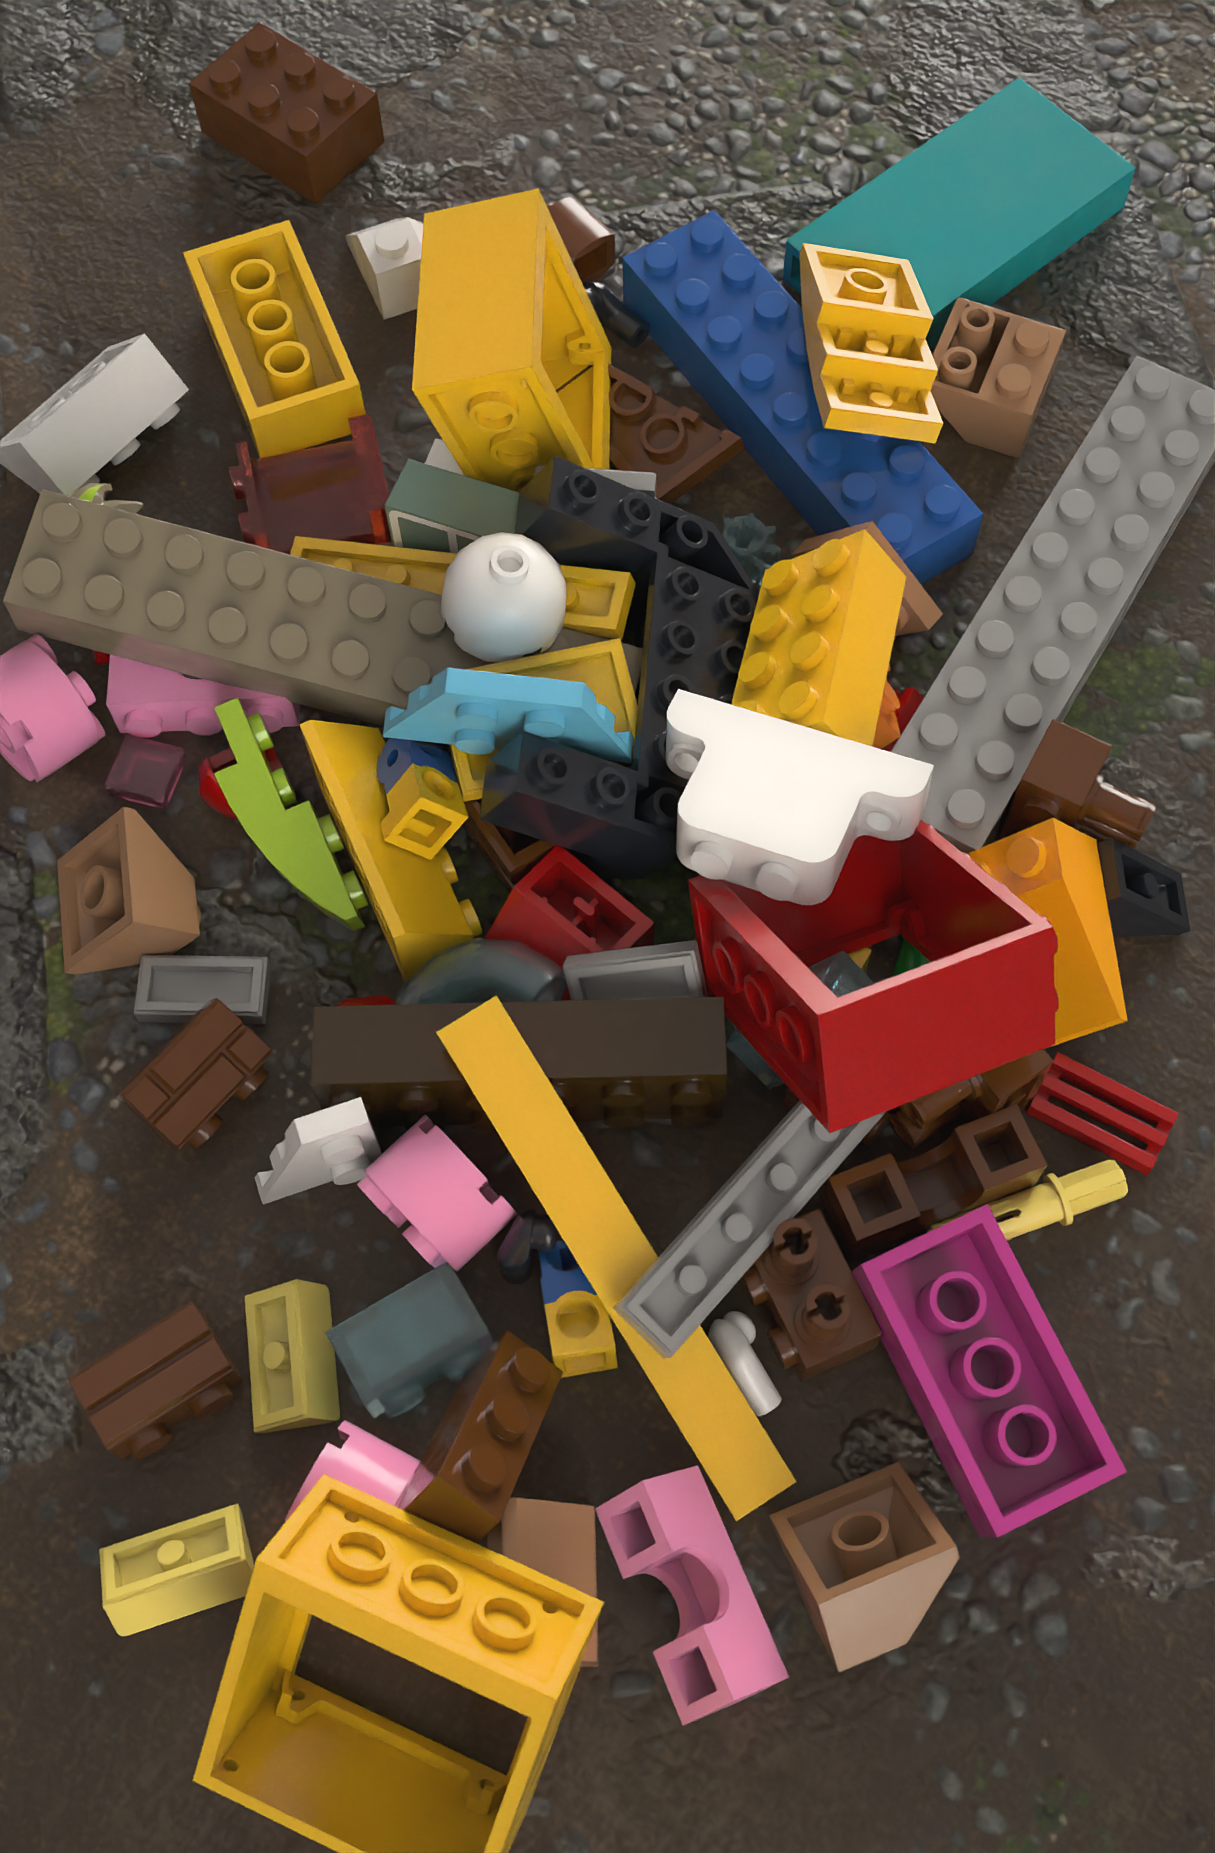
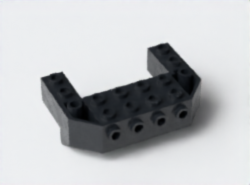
[479,456,759,879]

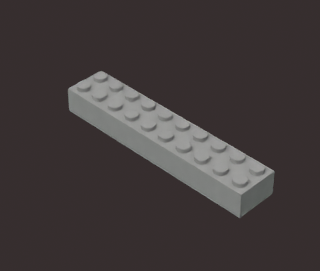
[891,355,1215,854]

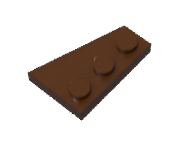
[556,363,745,504]

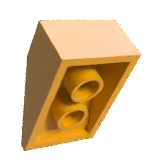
[967,818,1128,1049]

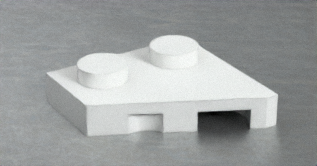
[255,1097,382,1204]

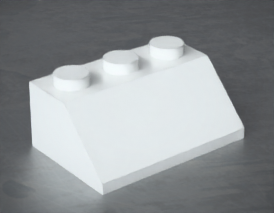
[0,334,189,496]

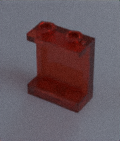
[229,414,392,555]

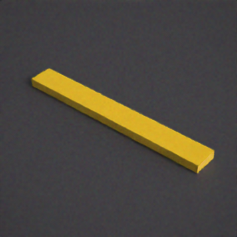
[436,996,796,1521]

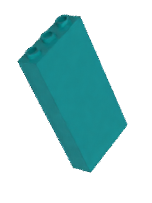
[783,77,1136,350]

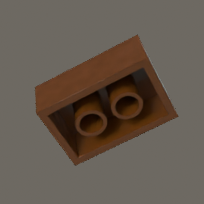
[189,22,385,204]

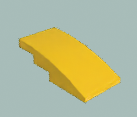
[799,243,943,443]

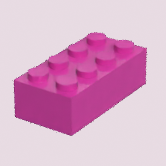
[852,1204,1127,1538]

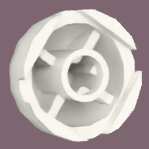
[440,532,567,663]

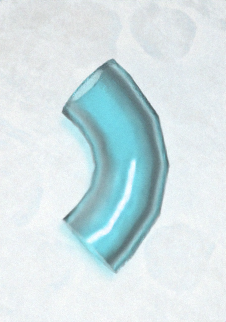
[395,938,568,1005]

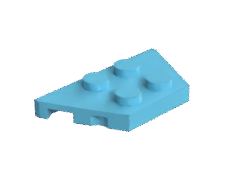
[383,668,633,763]

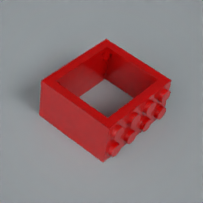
[688,820,1059,1133]

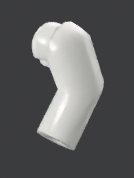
[708,1311,782,1417]

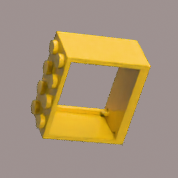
[412,188,611,492]
[193,1474,604,1853]

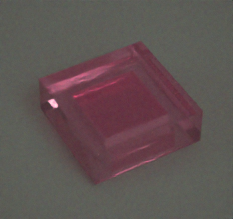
[104,734,187,810]

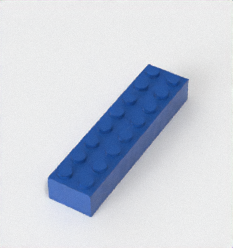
[622,210,983,585]

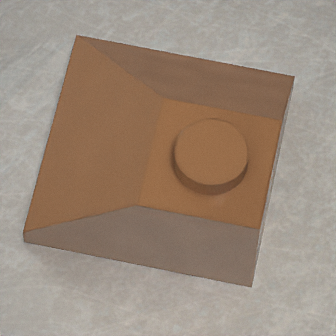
[57,807,201,975]
[769,1462,959,1673]

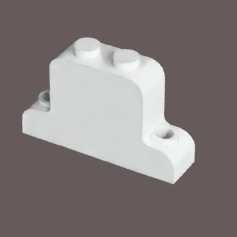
[666,689,934,905]

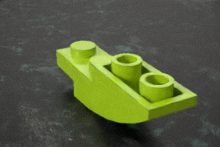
[214,697,369,932]

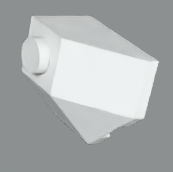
[346,218,423,320]

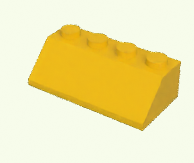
[299,720,482,988]

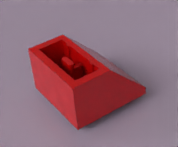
[474,845,655,1002]

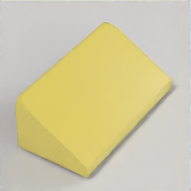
[245,1279,340,1433]
[99,1503,254,1636]

